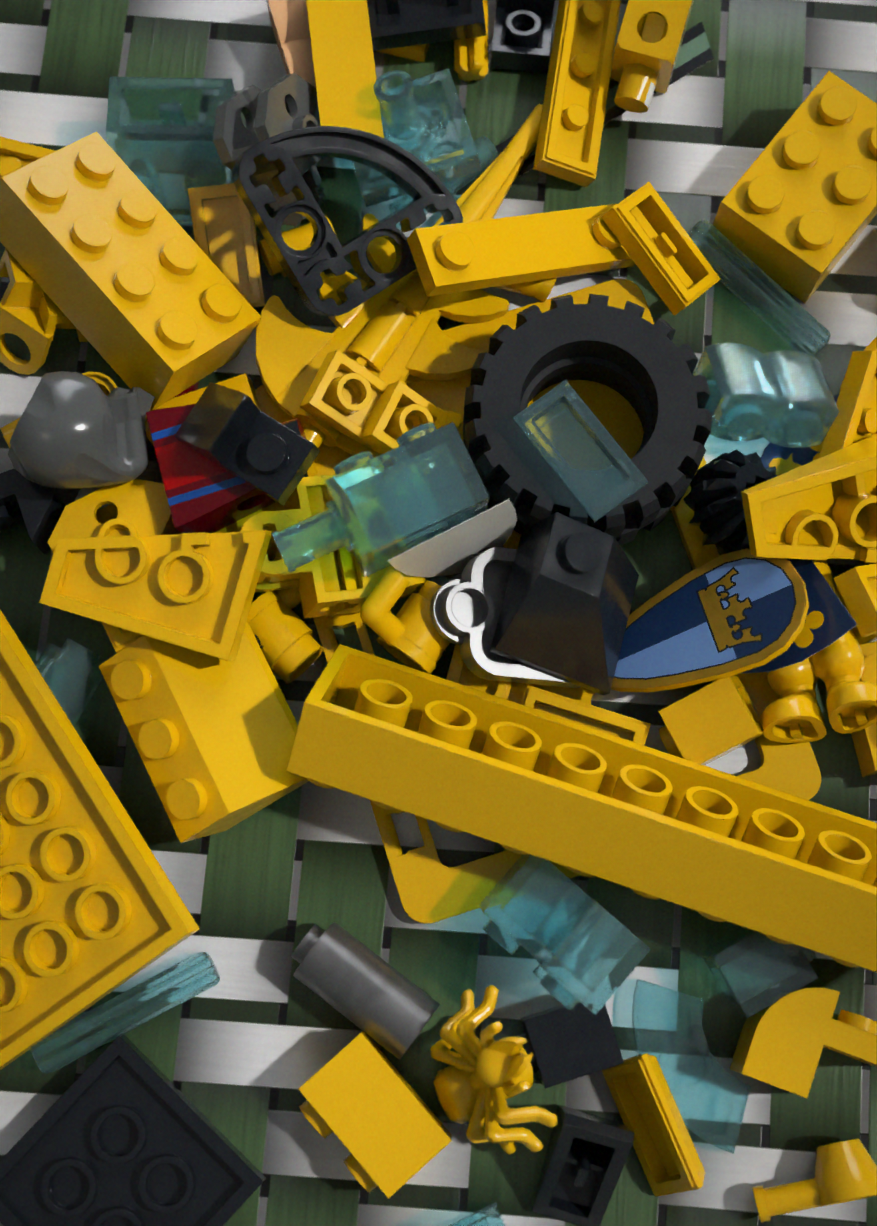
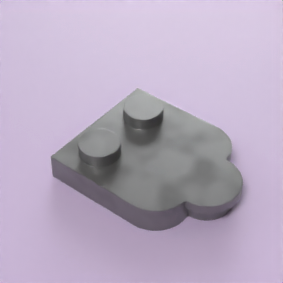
[430,547,581,688]

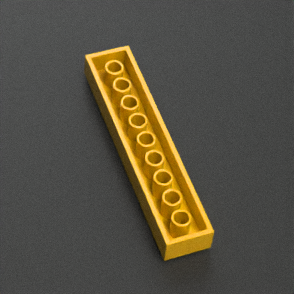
[286,644,877,972]

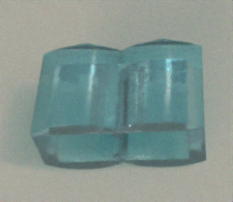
[693,343,839,448]

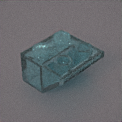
[106,77,236,224]

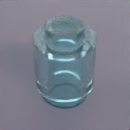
[35,637,103,726]

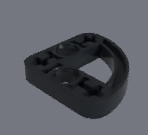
[233,126,463,316]

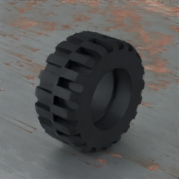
[463,294,712,545]

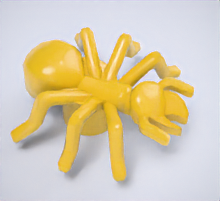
[430,985,557,1155]

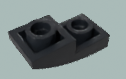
[490,0,555,73]

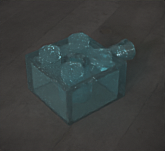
[271,422,490,577]

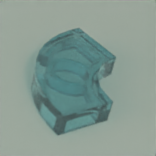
[632,979,751,1154]

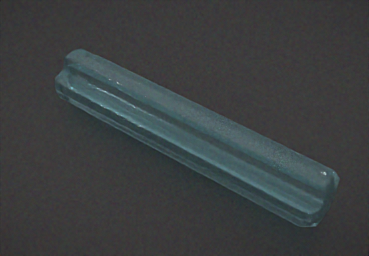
[687,220,831,360]
[31,952,220,1073]

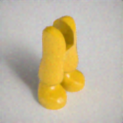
[760,560,877,743]

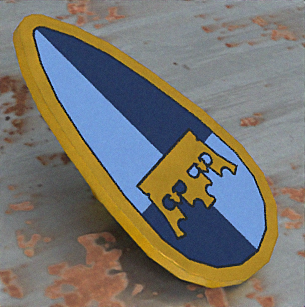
[611,548,809,693]

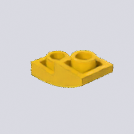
[299,350,449,470]

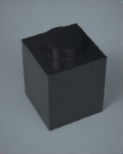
[514,994,624,1088]

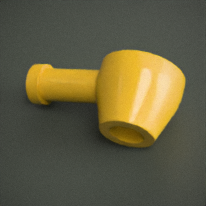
[752,1139,877,1222]

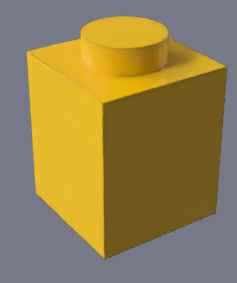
[658,675,764,765]

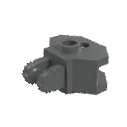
[213,73,326,227]

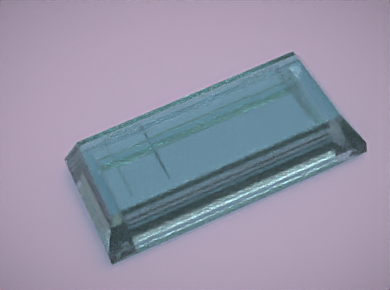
[513,380,649,522]

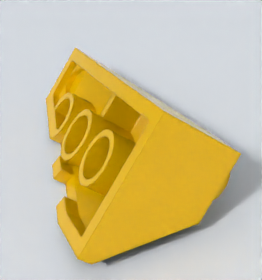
[741,434,877,563]

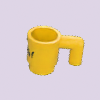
[360,568,451,674]
[247,588,335,684]

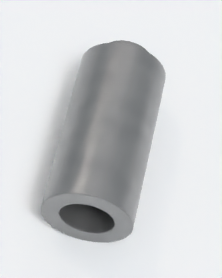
[291,922,440,1060]

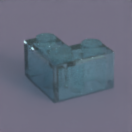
[479,854,651,1015]

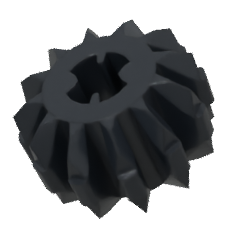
[683,449,776,555]

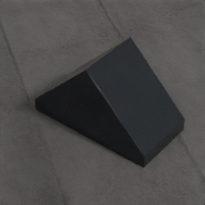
[532,1105,634,1226]

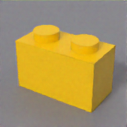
[298,1031,452,1199]

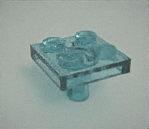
[352,68,482,207]

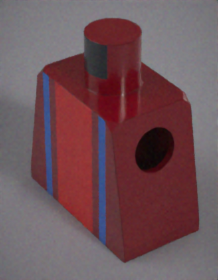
[146,404,306,533]

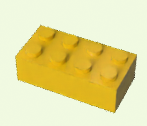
[0,131,262,411]

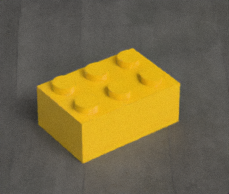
[709,71,877,303]

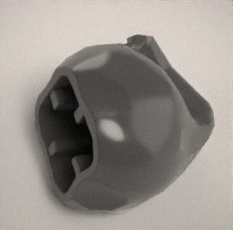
[8,371,155,490]

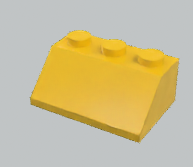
[99,621,309,843]

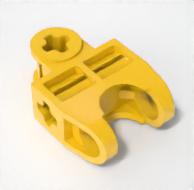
[239,473,425,618]

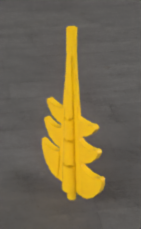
[256,104,543,463]

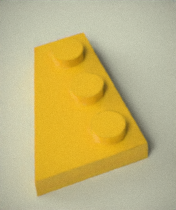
[39,530,273,661]

